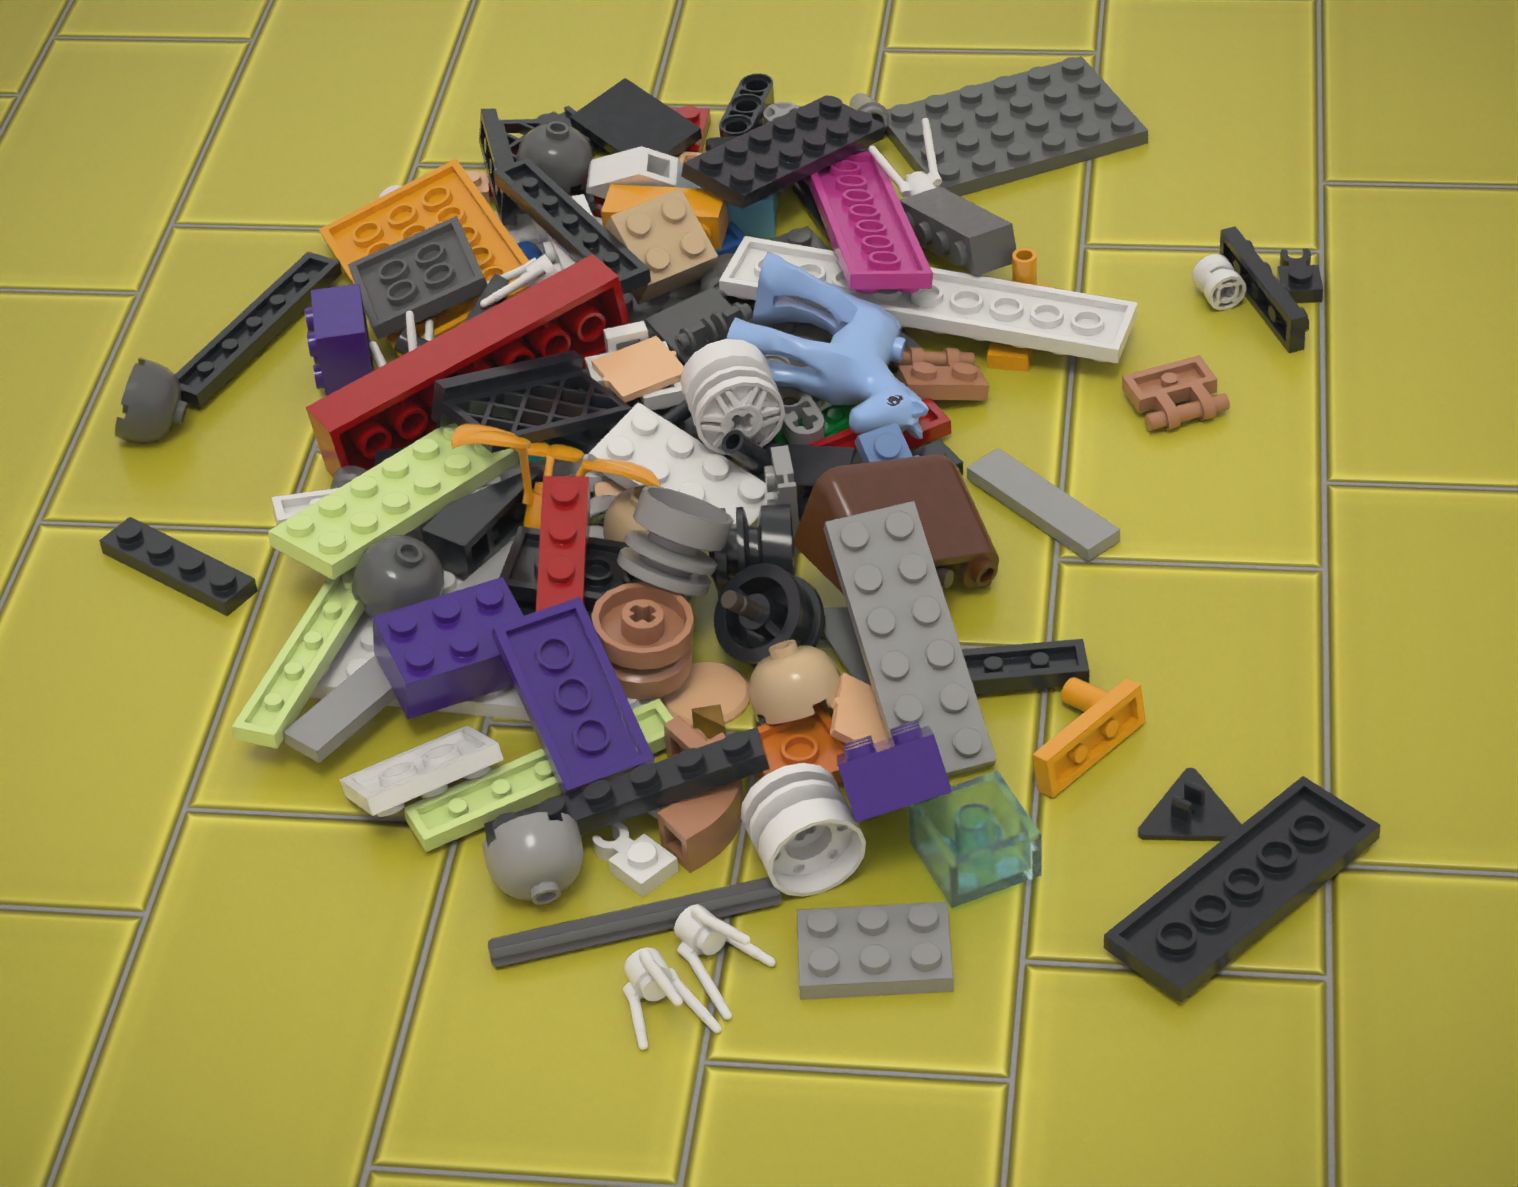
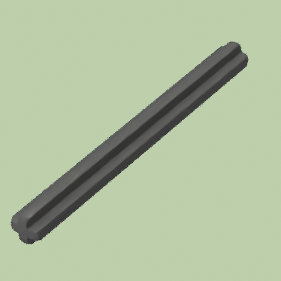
[488,877,782,968]

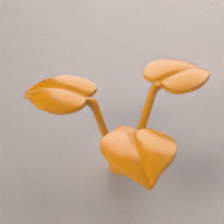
[451,424,661,529]

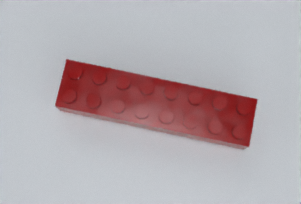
[306,254,630,477]

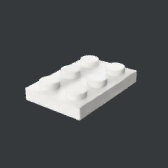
[339,725,504,817]

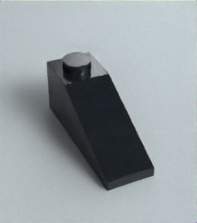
[421,467,543,578]

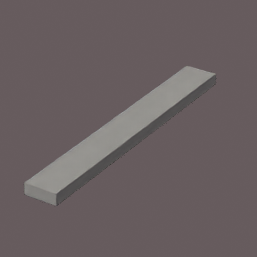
[283,539,514,763]

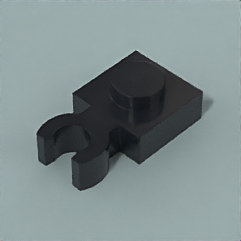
[1277,248,1323,303]

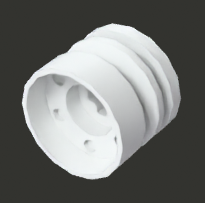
[680,339,785,455]
[740,763,866,897]

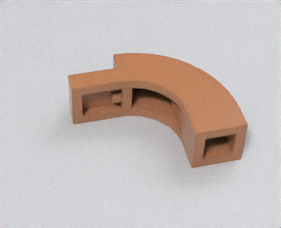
[657,716,744,873]

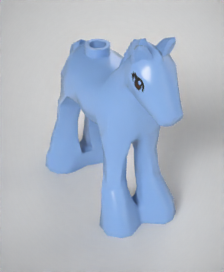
[727,252,929,439]

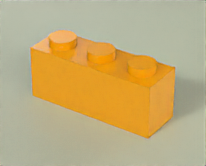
[601,184,729,250]

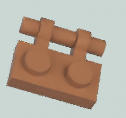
[890,347,989,401]
[1122,355,1230,431]

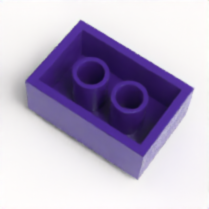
[372,577,524,720]
[837,721,952,823]

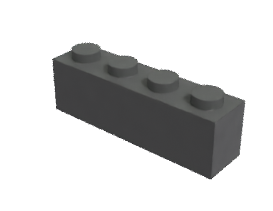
[900,186,1017,276]

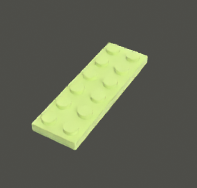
[268,423,519,580]

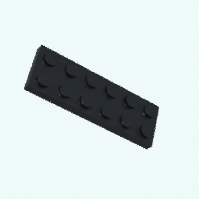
[681,95,886,209]
[1104,776,1380,1003]

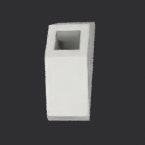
[586,146,696,199]

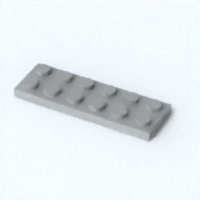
[823,501,997,777]

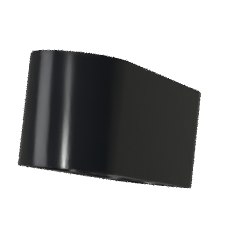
[719,73,775,137]

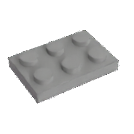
[797,902,954,1000]

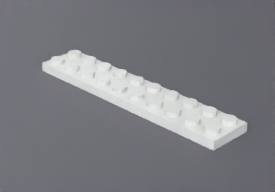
[719,236,1138,364]

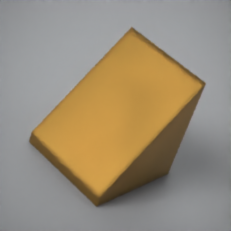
[691,704,726,739]

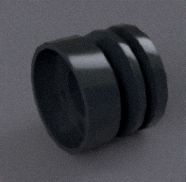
[709,504,795,598]

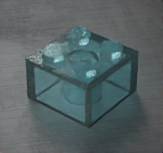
[908,770,1042,908]

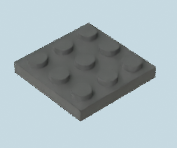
[347,216,488,340]

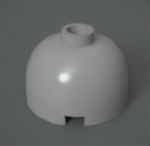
[482,812,583,905]

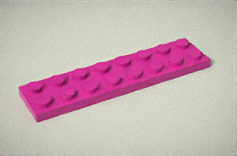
[806,151,933,294]

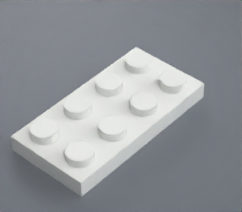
[588,402,775,528]

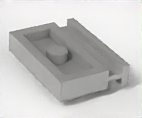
[764,445,801,554]

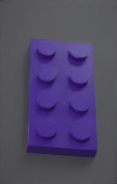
[492,597,655,795]

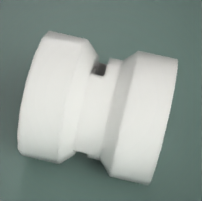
[1192,254,1246,310]

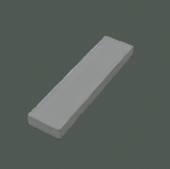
[966,448,1120,561]

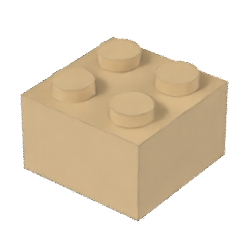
[605,188,718,304]

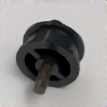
[714,563,825,668]

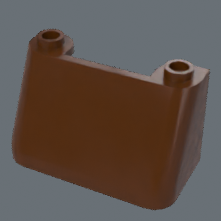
[792,454,999,594]

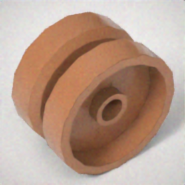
[591,582,694,700]

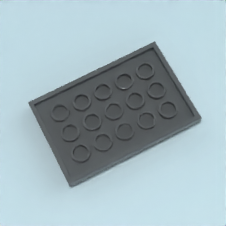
[885,56,1148,196]

